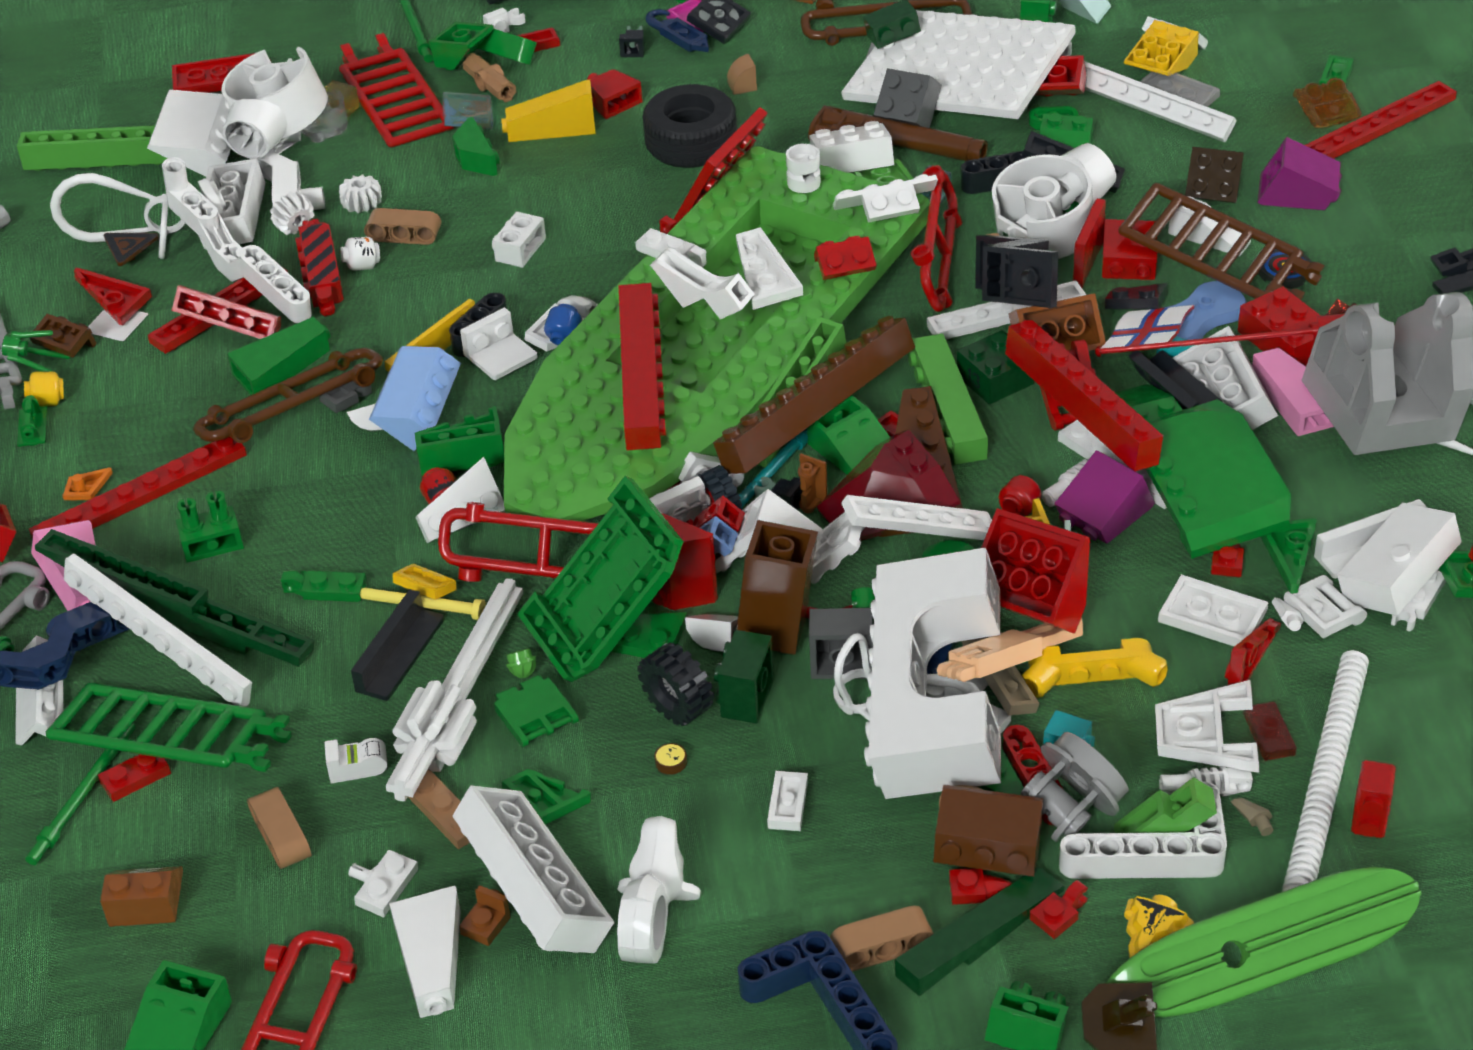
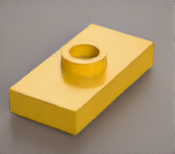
[392,563,456,600]

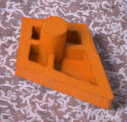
[63,467,113,501]

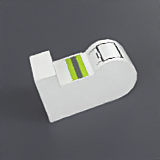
[325,738,387,784]

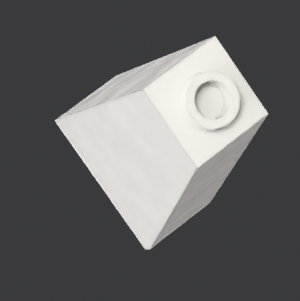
[389,885,461,1018]

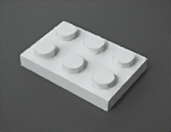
[1158,574,1268,646]

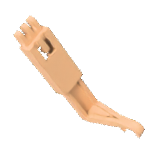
[937,617,1083,682]

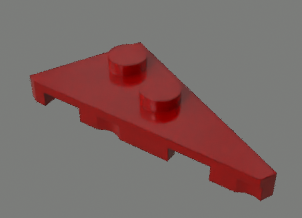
[74,267,152,326]
[1225,618,1281,685]

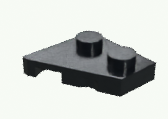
[1105,283,1168,309]

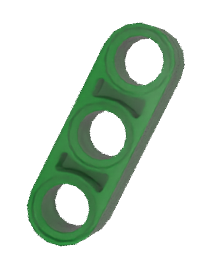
[477,29,537,65]

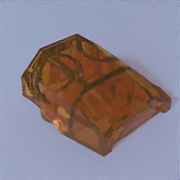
[1293,78,1362,128]

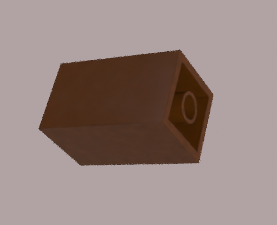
[737,520,818,655]

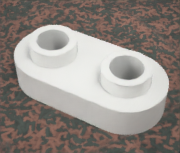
[197,178,226,214]

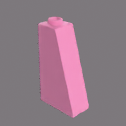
[1252,348,1334,436]
[31,520,96,611]

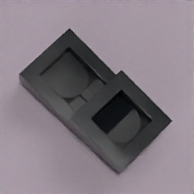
[1430,247,1473,277]

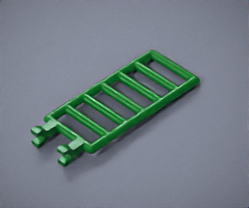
[45,683,292,772]

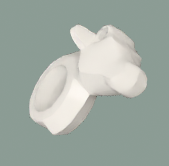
[617,816,701,964]

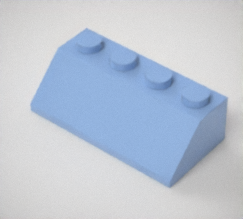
[369,346,461,451]

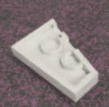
[415,457,505,543]

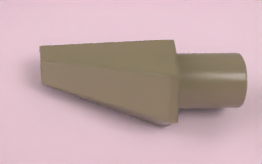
[1230,798,1273,836]

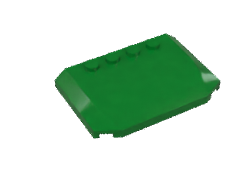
[1146,399,1291,559]
[518,475,684,682]

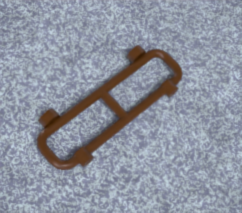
[800,0,973,46]
[193,348,383,443]

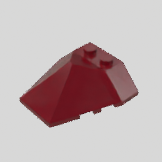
[817,430,961,541]

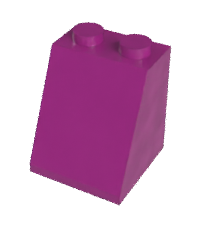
[1257,137,1342,210]
[1054,450,1155,544]

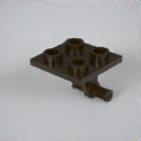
[1185,147,1244,204]

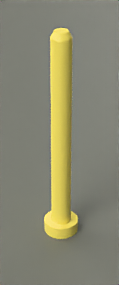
[360,587,486,620]

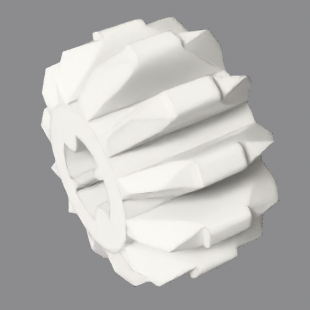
[339,174,382,214]
[270,191,314,235]

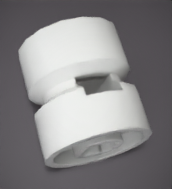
[786,144,821,193]

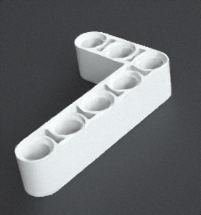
[1059,781,1227,879]

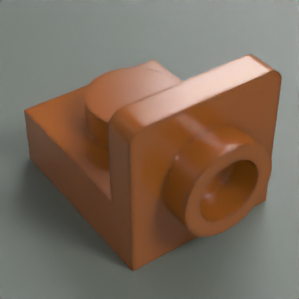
[459,886,511,946]

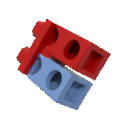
[686,496,745,557]

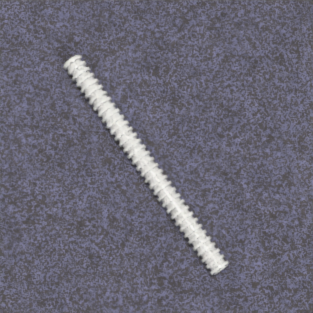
[1282,650,1369,892]

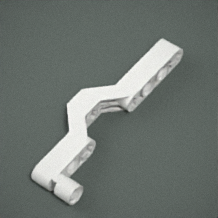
[249,131,325,210]
[162,157,312,323]

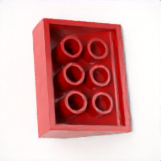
[981,508,1090,634]

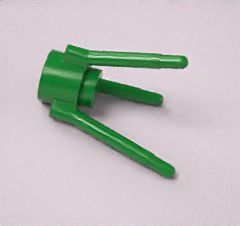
[2,330,70,372]

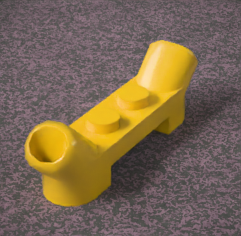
[1022,638,1168,698]

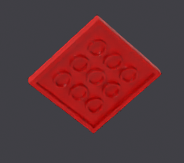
[673,107,768,222]

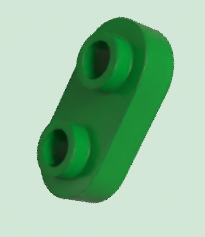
[1029,106,1078,130]

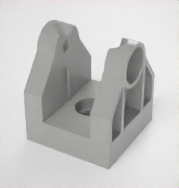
[1302,292,1473,455]

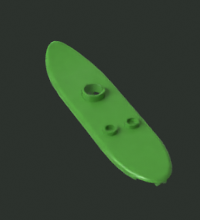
[1106,867,1422,1018]

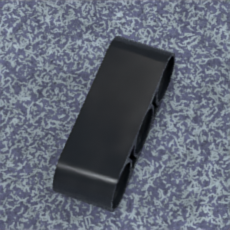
[961,151,1027,194]
[449,293,507,357]

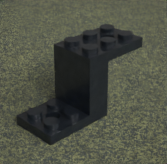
[975,234,1058,308]

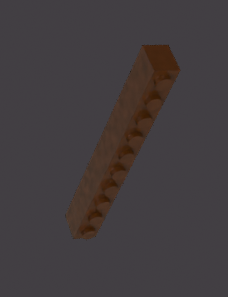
[713,316,915,474]

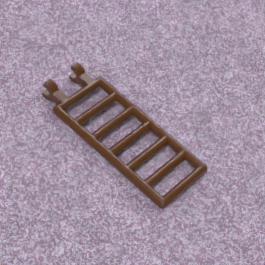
[1118,183,1325,300]

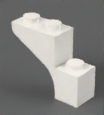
[650,248,755,320]

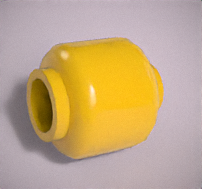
[24,371,64,407]

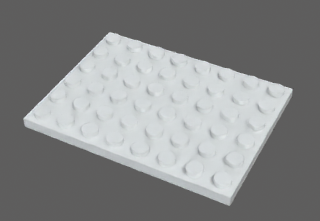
[841,10,1076,119]

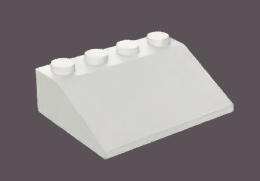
[147,90,231,176]
[1173,326,1278,430]

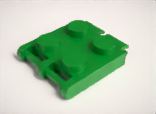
[494,675,579,747]

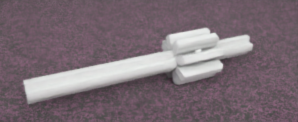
[386,579,523,801]

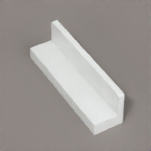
[1314,499,1426,578]
[15,635,63,746]

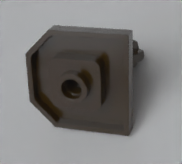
[1081,982,1157,1050]

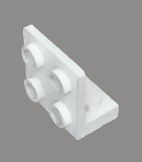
[460,307,538,380]

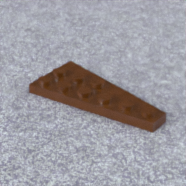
[879,386,963,537]

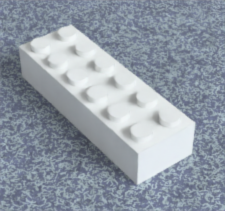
[452,785,614,953]

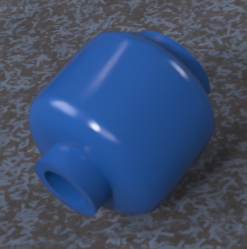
[544,304,582,345]

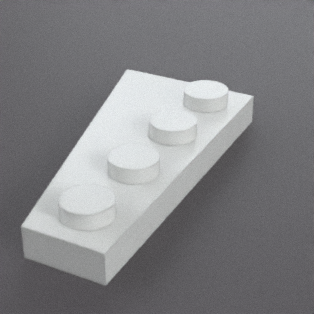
[736,227,803,310]

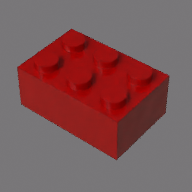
[1238,287,1321,367]

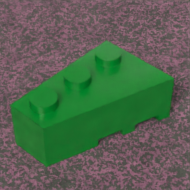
[415,406,504,476]

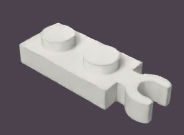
[1391,570,1446,632]

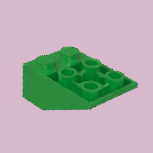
[807,395,890,475]
[124,960,232,1050]

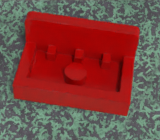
[814,236,877,280]

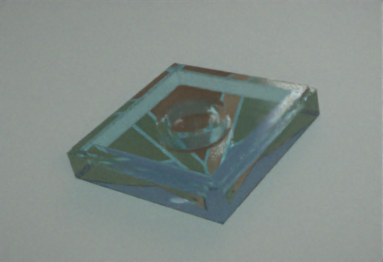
[442,92,494,129]

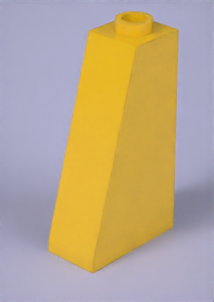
[501,80,596,142]

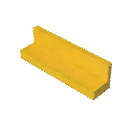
[384,299,475,372]

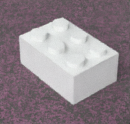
[809,121,894,173]

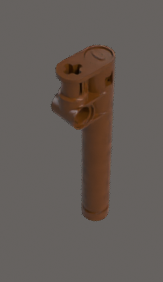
[808,105,988,161]

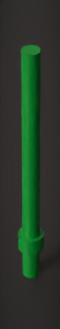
[399,0,433,63]
[25,724,136,866]

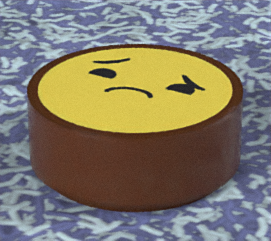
[654,743,687,775]

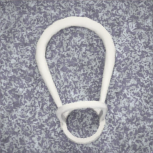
[50,173,185,259]
[833,633,980,721]

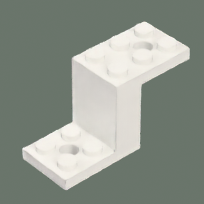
[715,489,865,584]

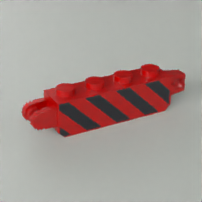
[295,219,344,317]

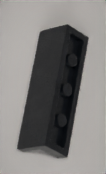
[1128,350,1223,410]
[351,589,444,701]

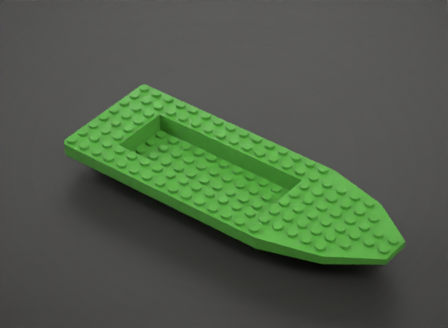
[504,146,930,521]

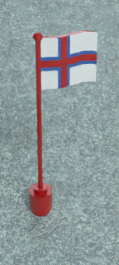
[1095,305,1345,357]

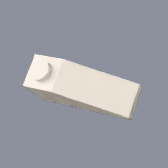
[1168,196,1251,257]

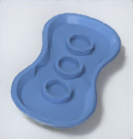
[1164,281,1247,340]

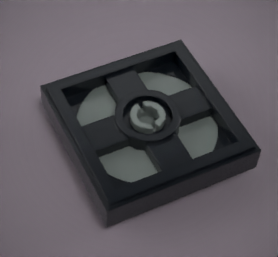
[687,0,751,44]

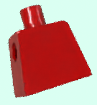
[587,69,643,120]

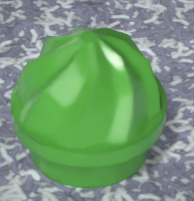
[506,648,536,678]

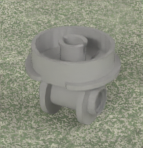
[1021,732,1129,842]

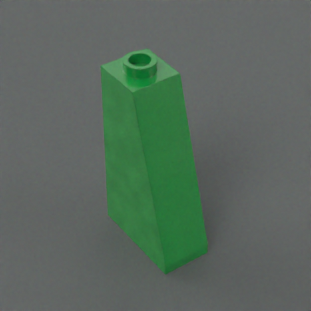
[227,316,331,395]

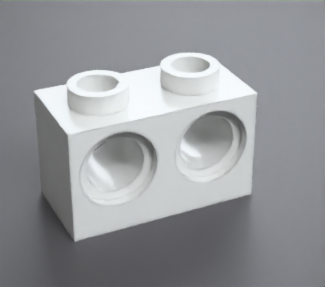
[492,211,546,267]

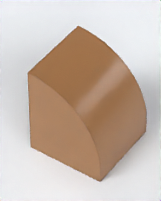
[727,54,757,95]

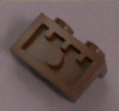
[30,313,97,358]

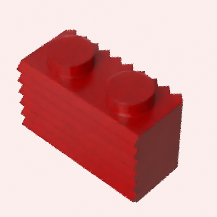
[1351,760,1396,838]

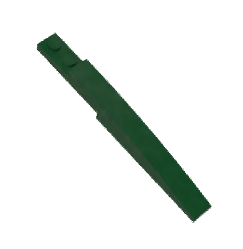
[35,529,314,667]

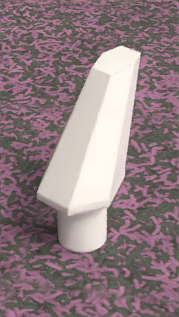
[1272,598,1304,631]

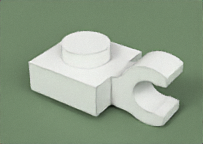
[483,8,525,33]

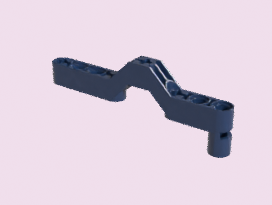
[0,602,129,690]

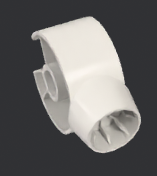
[222,47,328,159]
[992,143,1116,259]

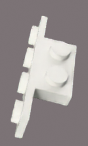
[833,174,938,223]

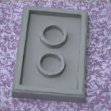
[1140,72,1220,107]

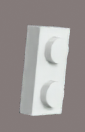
[767,771,808,831]

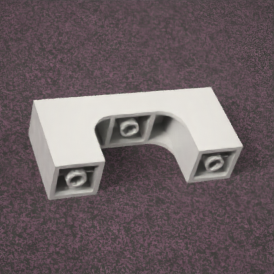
[864,548,1001,799]

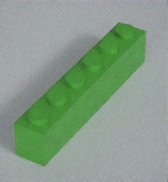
[17,125,168,171]
[757,317,847,467]
[907,333,988,465]

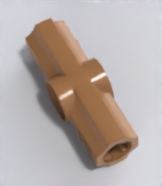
[462,53,516,103]

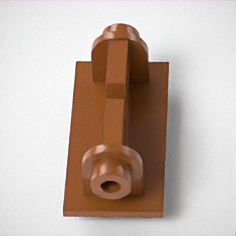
[798,453,827,514]

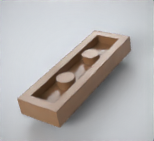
[408,769,470,850]

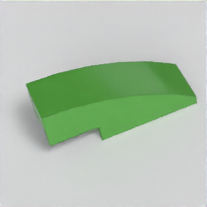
[1114,777,1217,833]

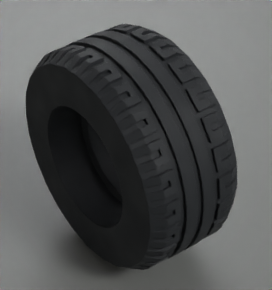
[643,84,737,168]

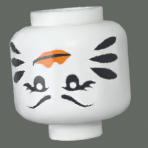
[340,237,380,271]

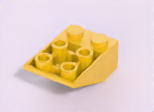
[1124,20,1199,76]

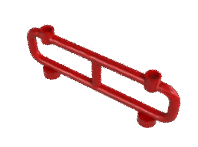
[911,165,963,312]
[438,502,599,582]
[241,930,357,1050]

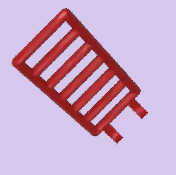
[339,33,455,147]

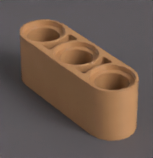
[364,208,442,245]
[247,787,312,870]
[830,906,934,971]

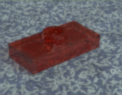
[1243,701,1297,761]

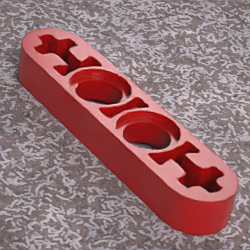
[1002,725,1064,826]

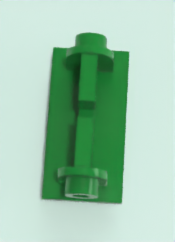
[17,395,47,447]

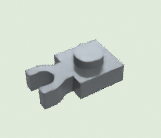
[319,381,372,413]

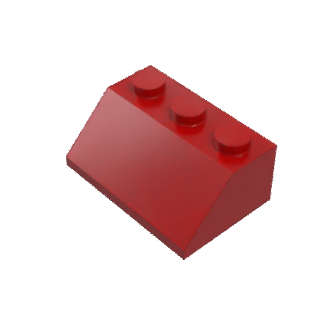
[1034,55,1086,96]
[651,513,718,610]

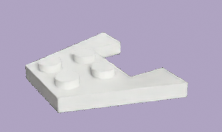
[1155,680,1259,773]

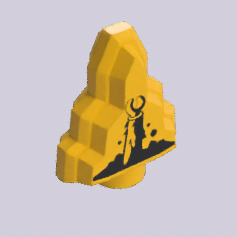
[1124,895,1194,958]

